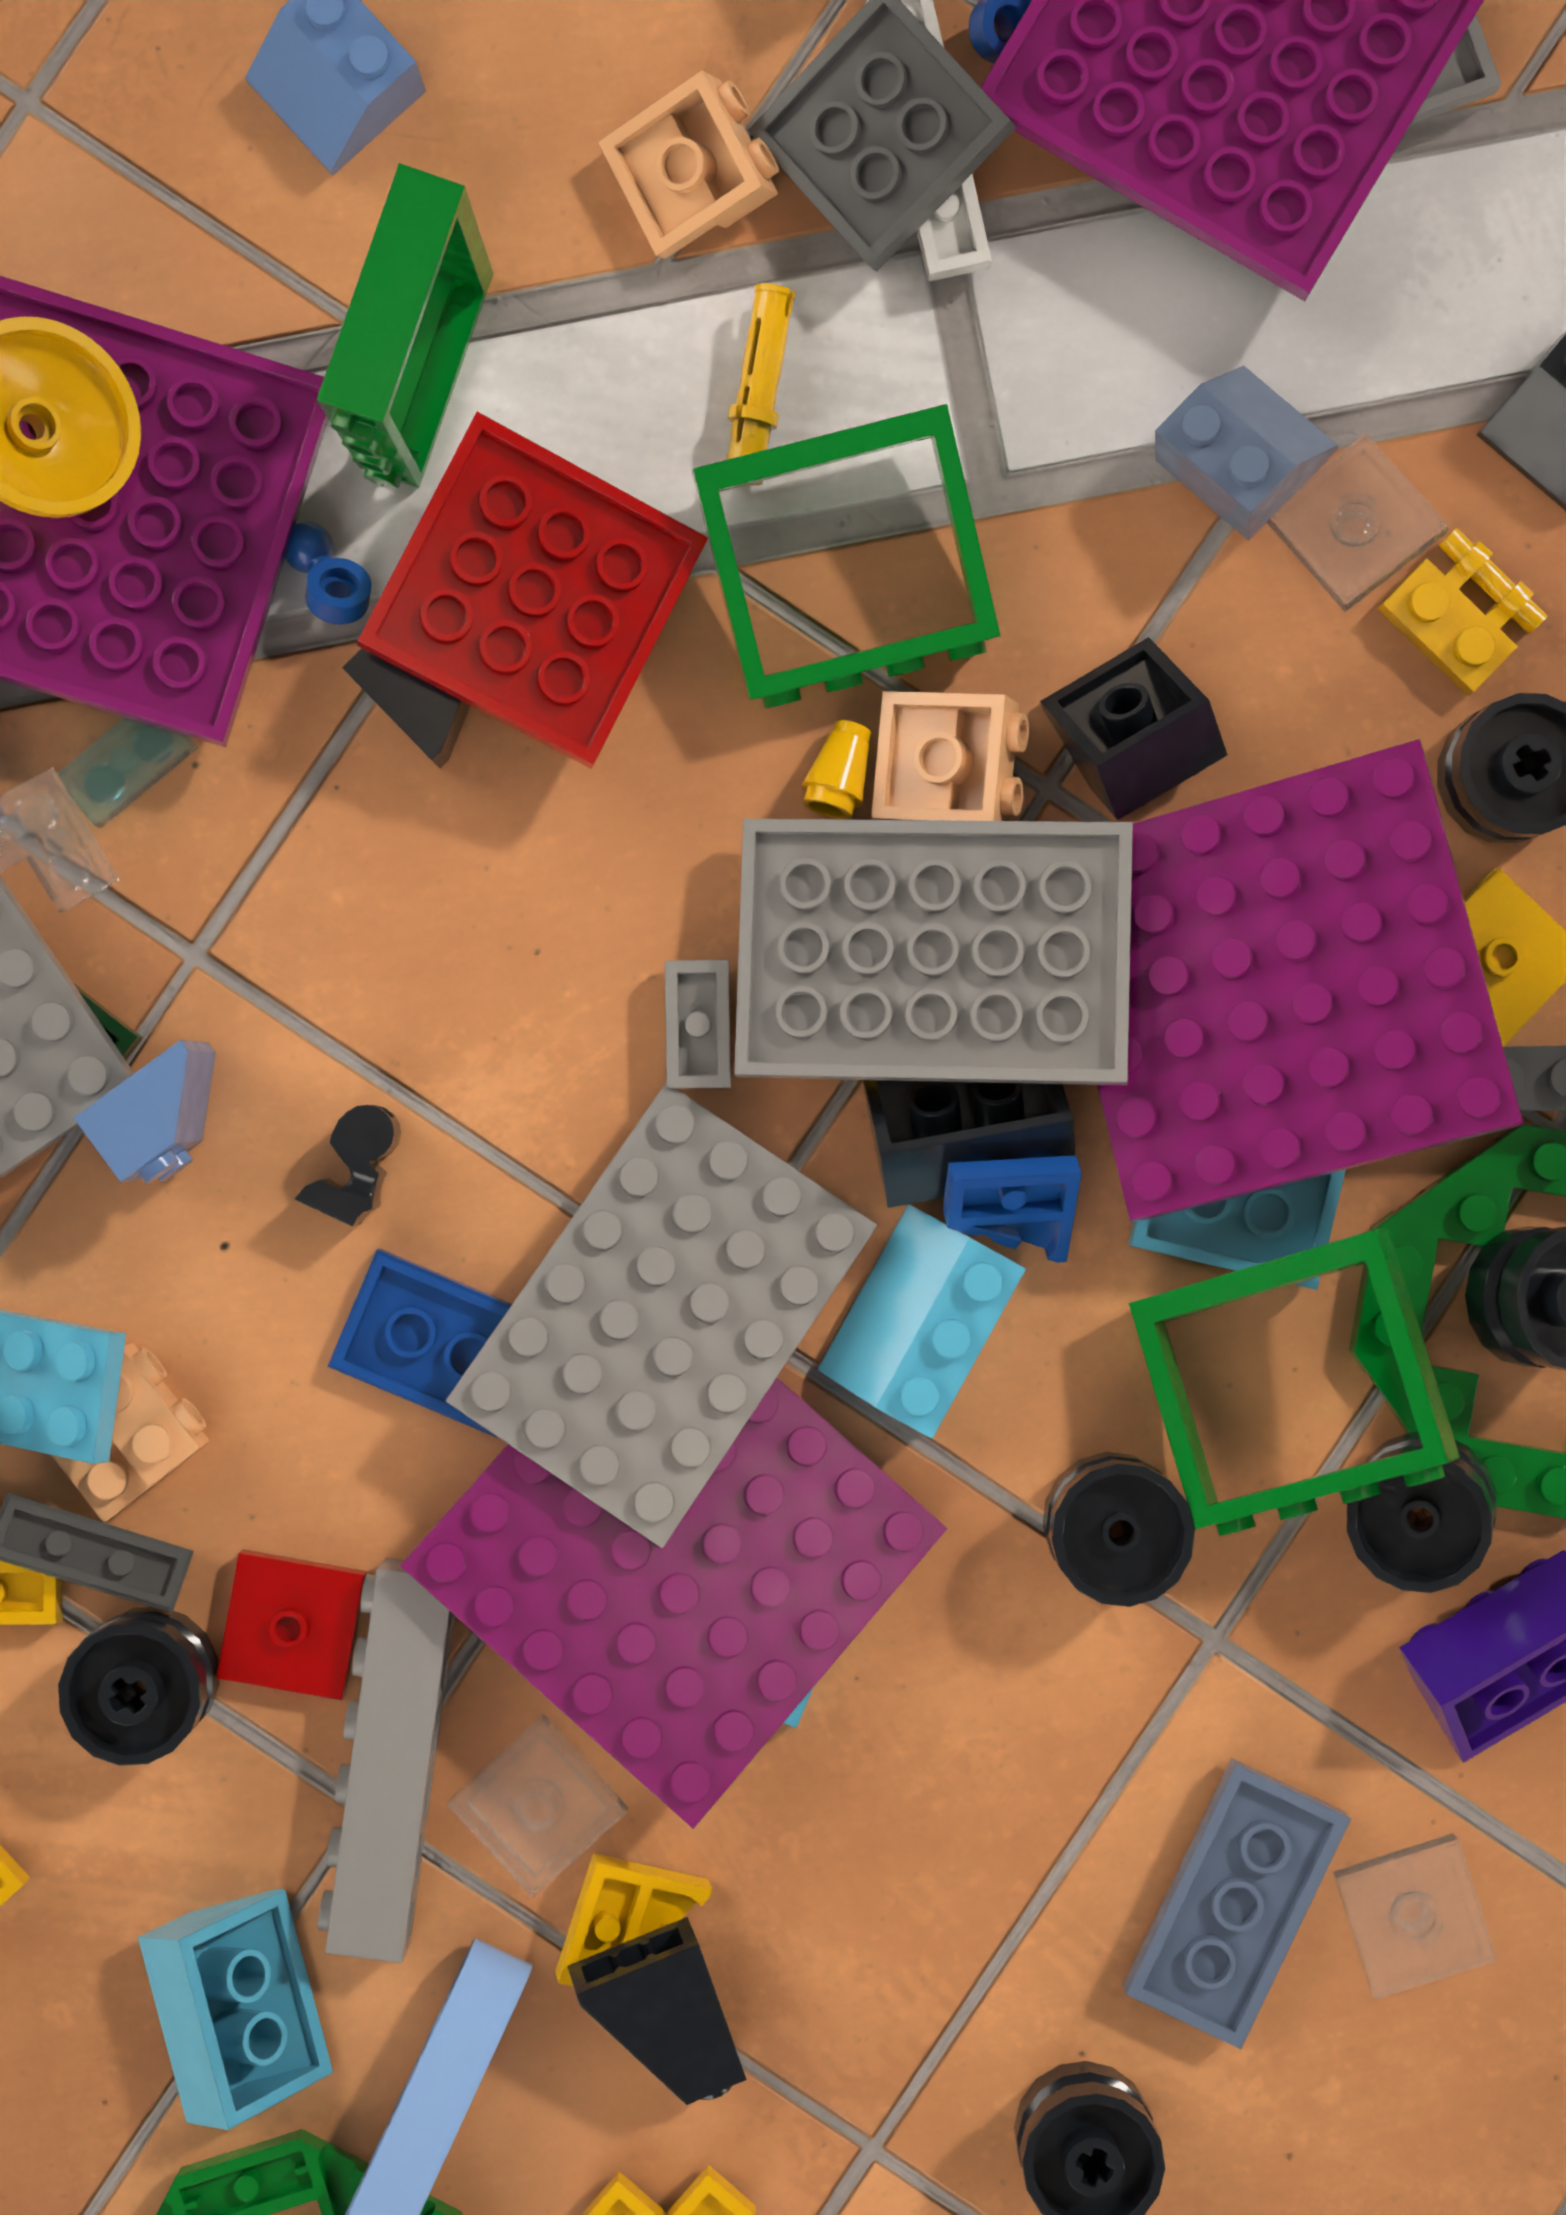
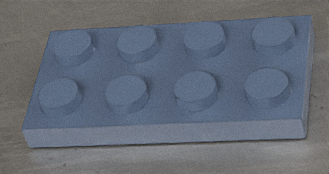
[1123,1758,1351,2049]

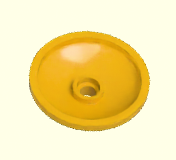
[0,316,141,518]

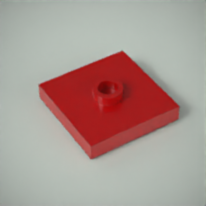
[216,1549,367,1701]

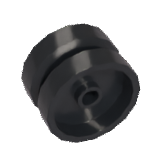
[1437,693,1566,843]
[1465,1226,1566,1370]
[1347,1432,1497,1593]
[1042,1452,1195,1607]
[58,1607,220,1766]
[1014,2061,1165,2215]

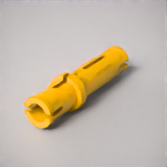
[726,283,795,486]

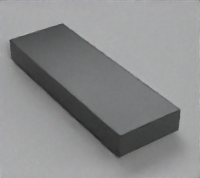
[0,1493,194,1613]

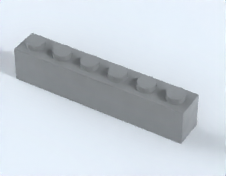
[318,1558,455,1963]

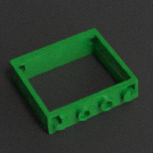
[317,163,493,489]
[692,404,1001,708]
[1129,1229,1460,1536]

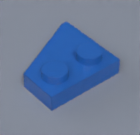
[943,1155,1082,1263]

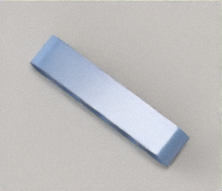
[345,1938,533,2215]

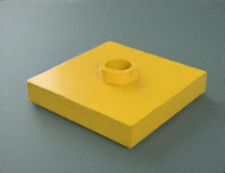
[1464,867,1566,1047]

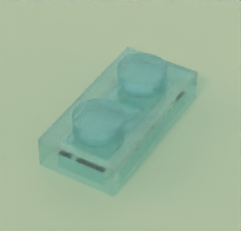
[53,717,198,829]

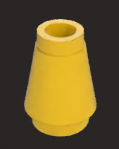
[801,720,872,820]

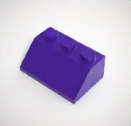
[1399,1550,1566,1763]

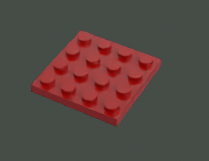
[357,411,708,769]

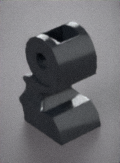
[294,1105,401,1227]

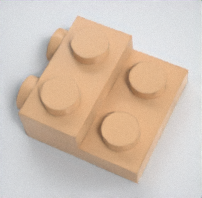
[598,70,779,259]
[871,691,1029,821]
[51,1342,210,1523]

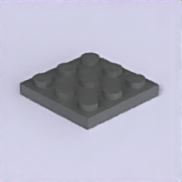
[748,0,1017,272]

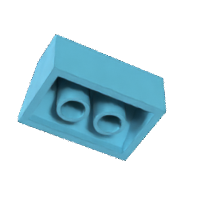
[817,1204,1026,1439]
[138,1889,333,2130]

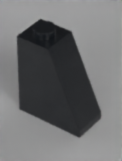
[342,648,470,768]
[567,1917,747,2105]

